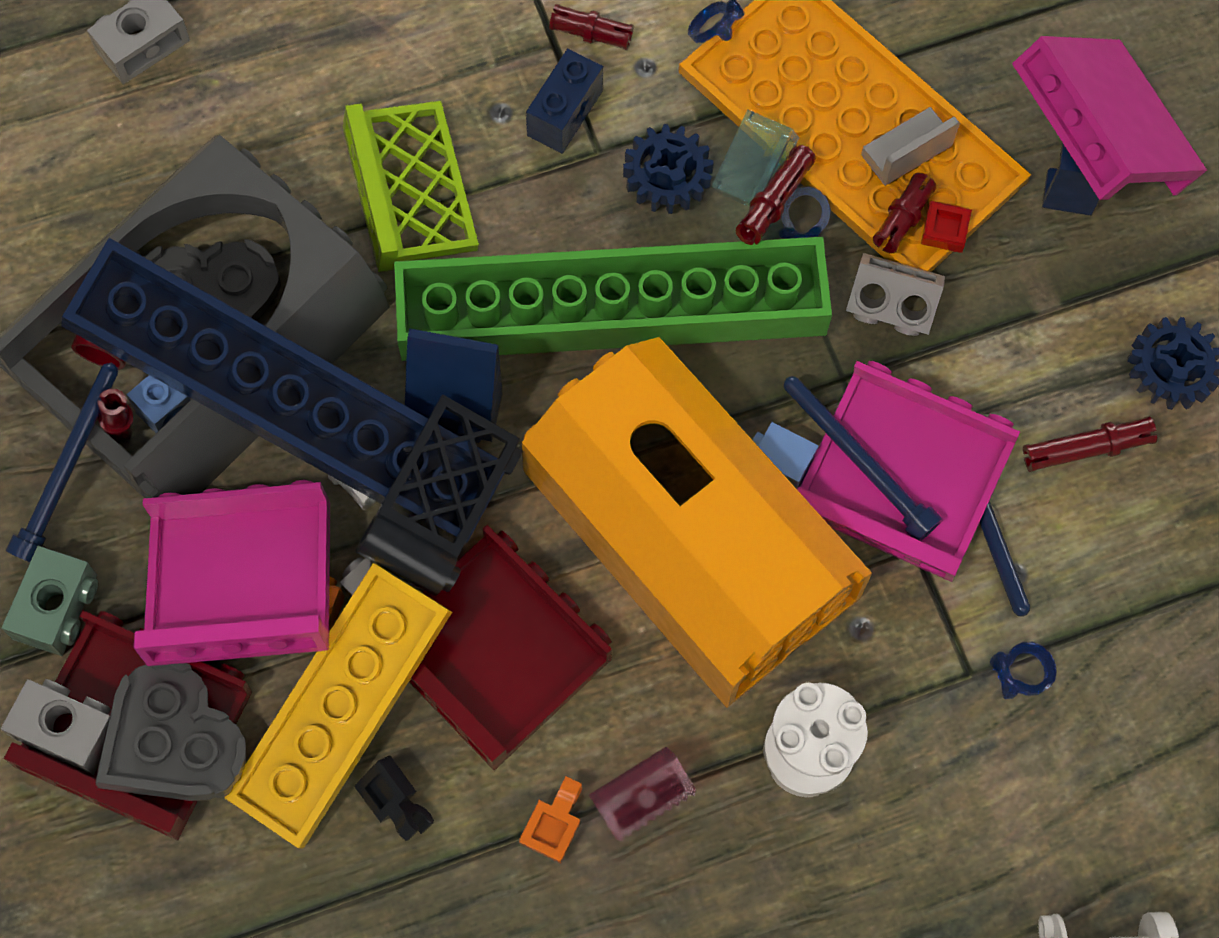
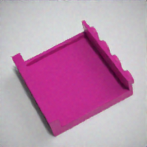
[1012,36,1207,200]
[797,361,1020,582]
[134,480,330,666]

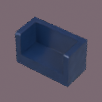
[1042,142,1099,216]

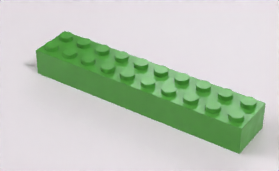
[394,237,832,361]

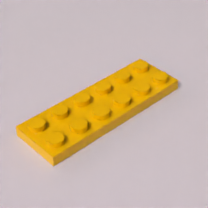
[224,563,452,849]

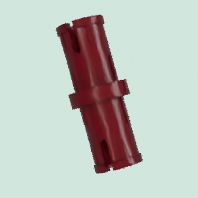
[549,4,634,51]
[873,173,937,253]

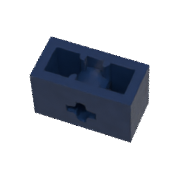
[526,48,603,154]

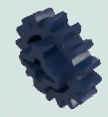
[623,124,714,214]
[1127,317,1219,410]

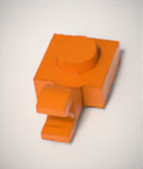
[519,776,583,864]

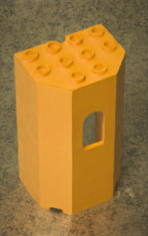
[522,337,872,708]

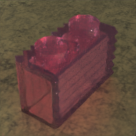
[589,746,696,841]

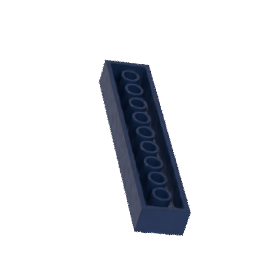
[61,238,504,543]

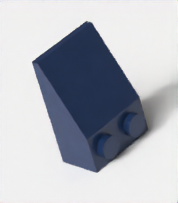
[405,329,503,443]

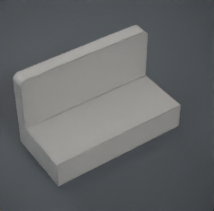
[861,107,960,186]

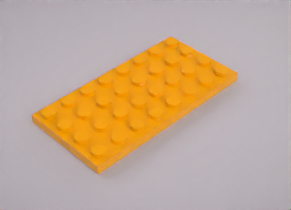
[678,0,1031,272]

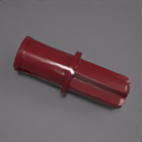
[97,388,134,444]

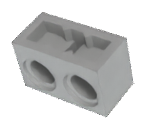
[846,253,945,336]

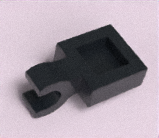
[354,755,434,841]

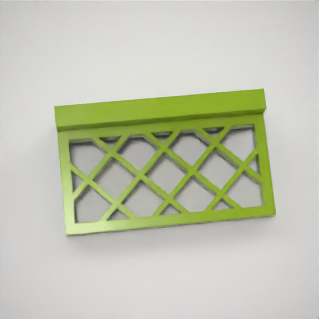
[343,101,479,272]

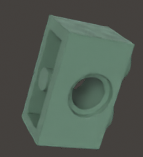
[1,546,98,656]

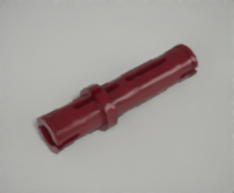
[735,145,816,245]
[1023,416,1158,472]

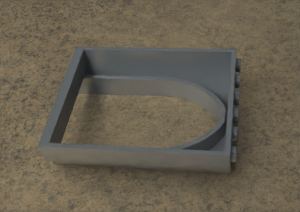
[0,135,390,498]

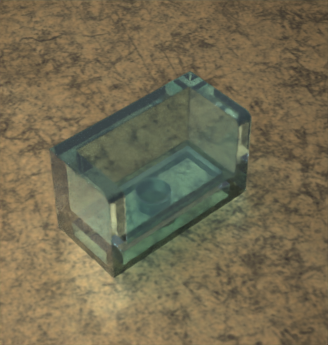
[712,109,800,207]

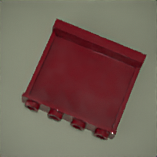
[409,525,612,771]
[3,611,252,841]

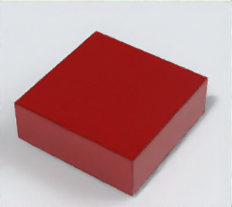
[921,201,972,253]

